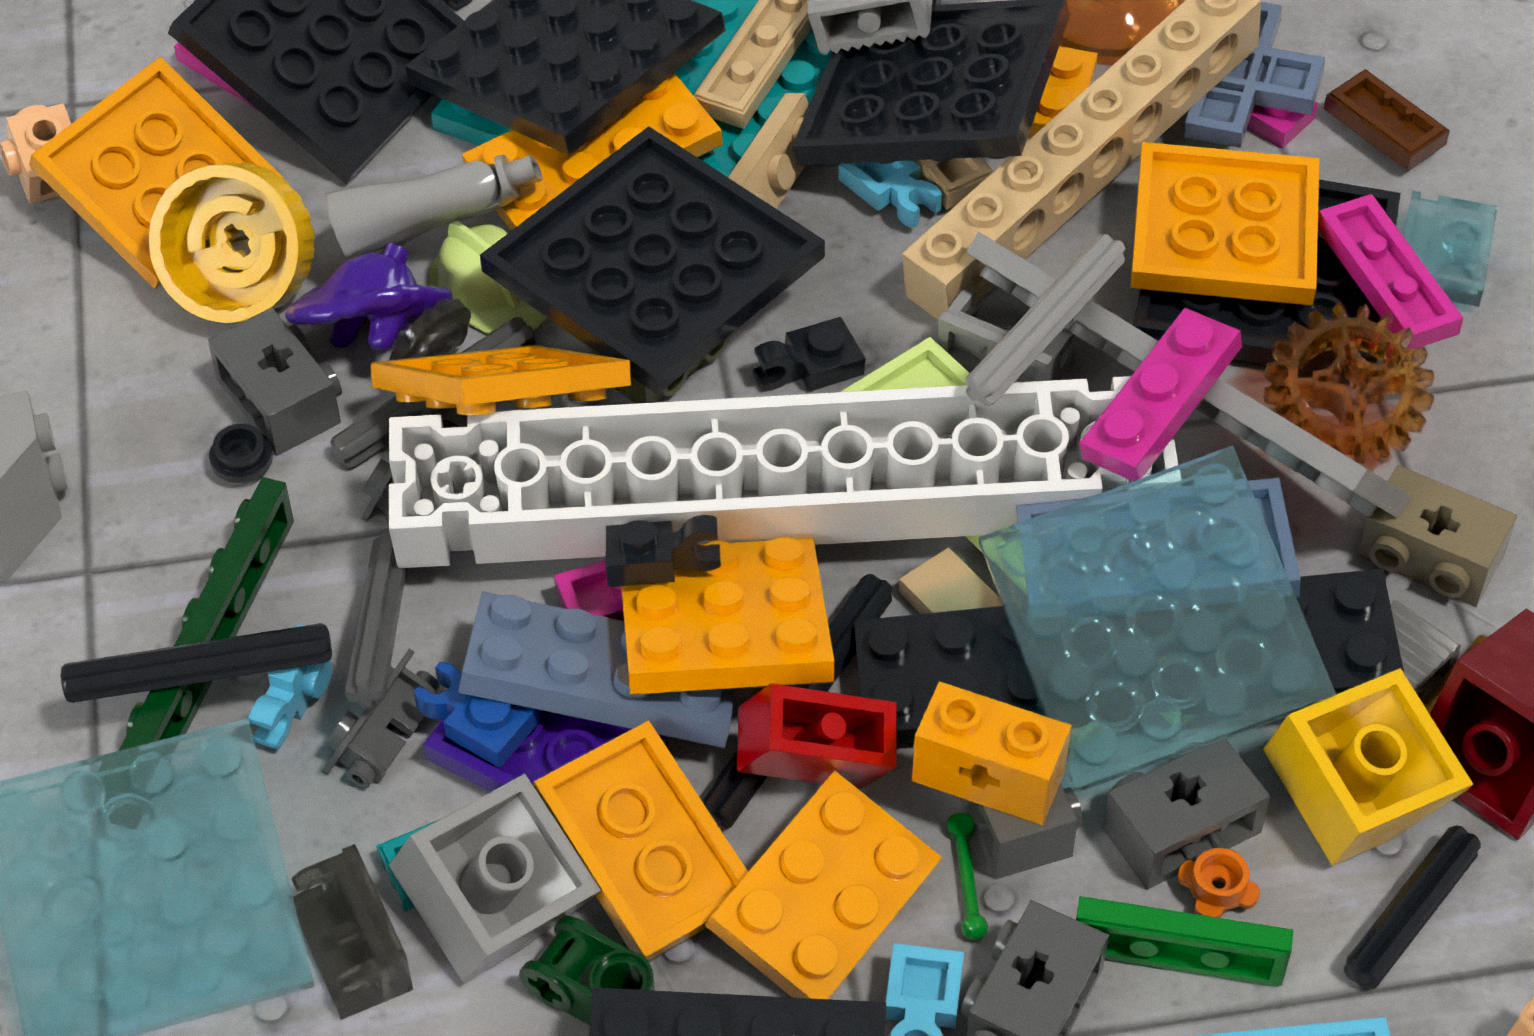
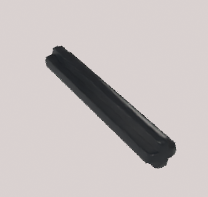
[60,623,332,703]

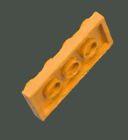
[462,72,722,231]

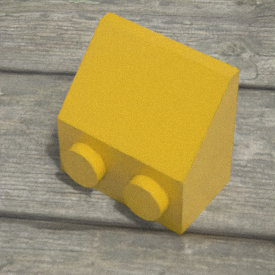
[1263,668,1473,866]

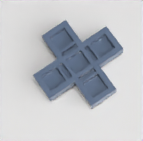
[1184,2,1325,148]

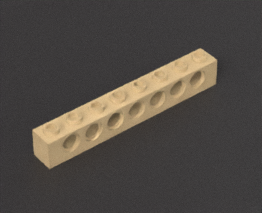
[902,0,1261,319]

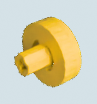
[149,162,315,323]

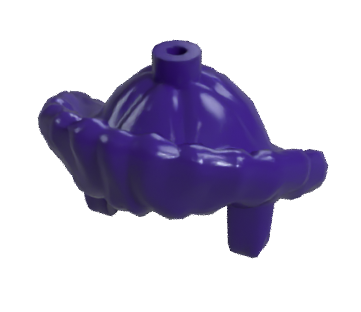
[285,243,453,350]

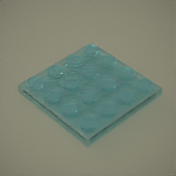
[979,445,1336,793]
[0,718,315,1036]

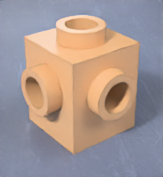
[0,103,71,204]

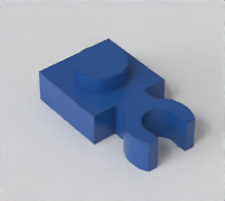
[414,662,540,768]

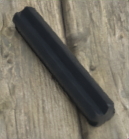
[1344,825,1481,990]

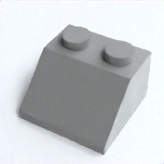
[0,390,68,582]
[389,774,601,983]

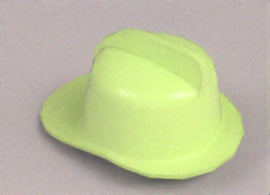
[428,220,548,334]

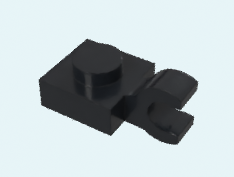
[753,317,866,391]
[605,515,721,587]

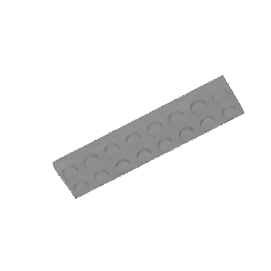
[966,231,1412,518]

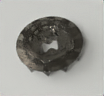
[389,298,471,361]

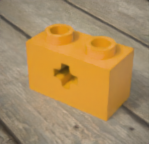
[912,681,1072,826]

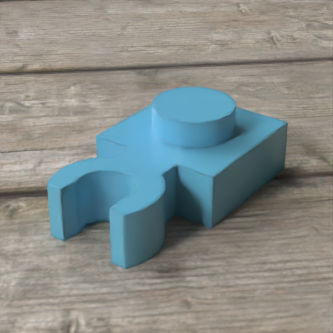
[838,160,942,228]
[248,624,332,750]
[885,943,964,1036]

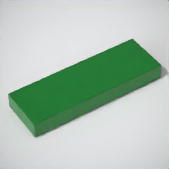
[1076,896,1293,987]

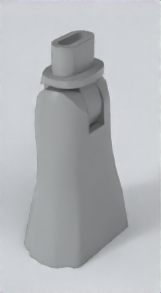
[325,154,543,259]

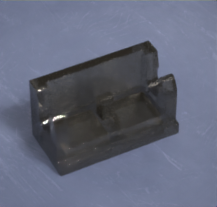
[289,844,413,1020]

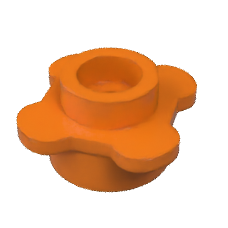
[1178,848,1260,918]

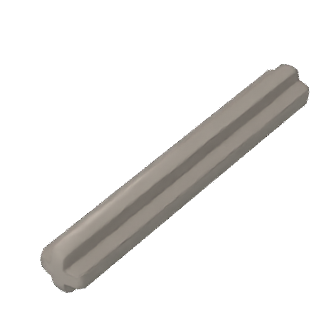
[966,234,1125,406]

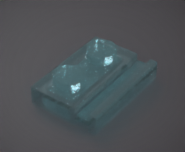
[1403,190,1498,307]

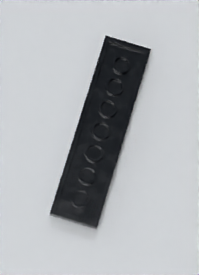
[854,568,1404,744]

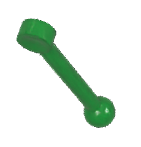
[947,812,988,941]

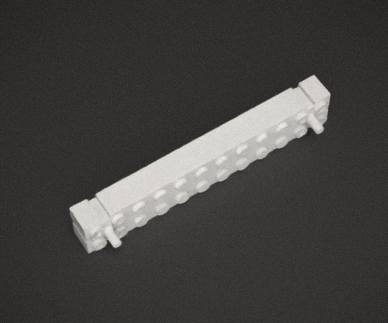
[389,376,1181,568]

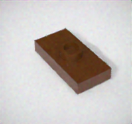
[1323,69,1450,171]

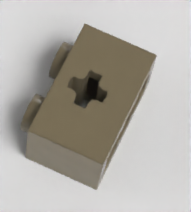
[1357,464,1518,607]

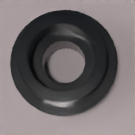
[209,424,273,483]

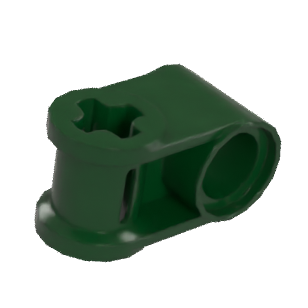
[519,915,656,1026]

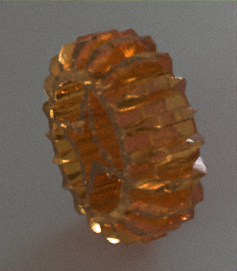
[1263,303,1435,467]

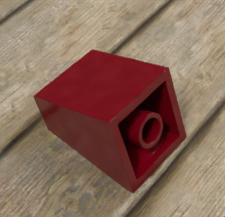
[1430,608,1534,840]

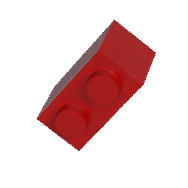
[737,683,896,789]

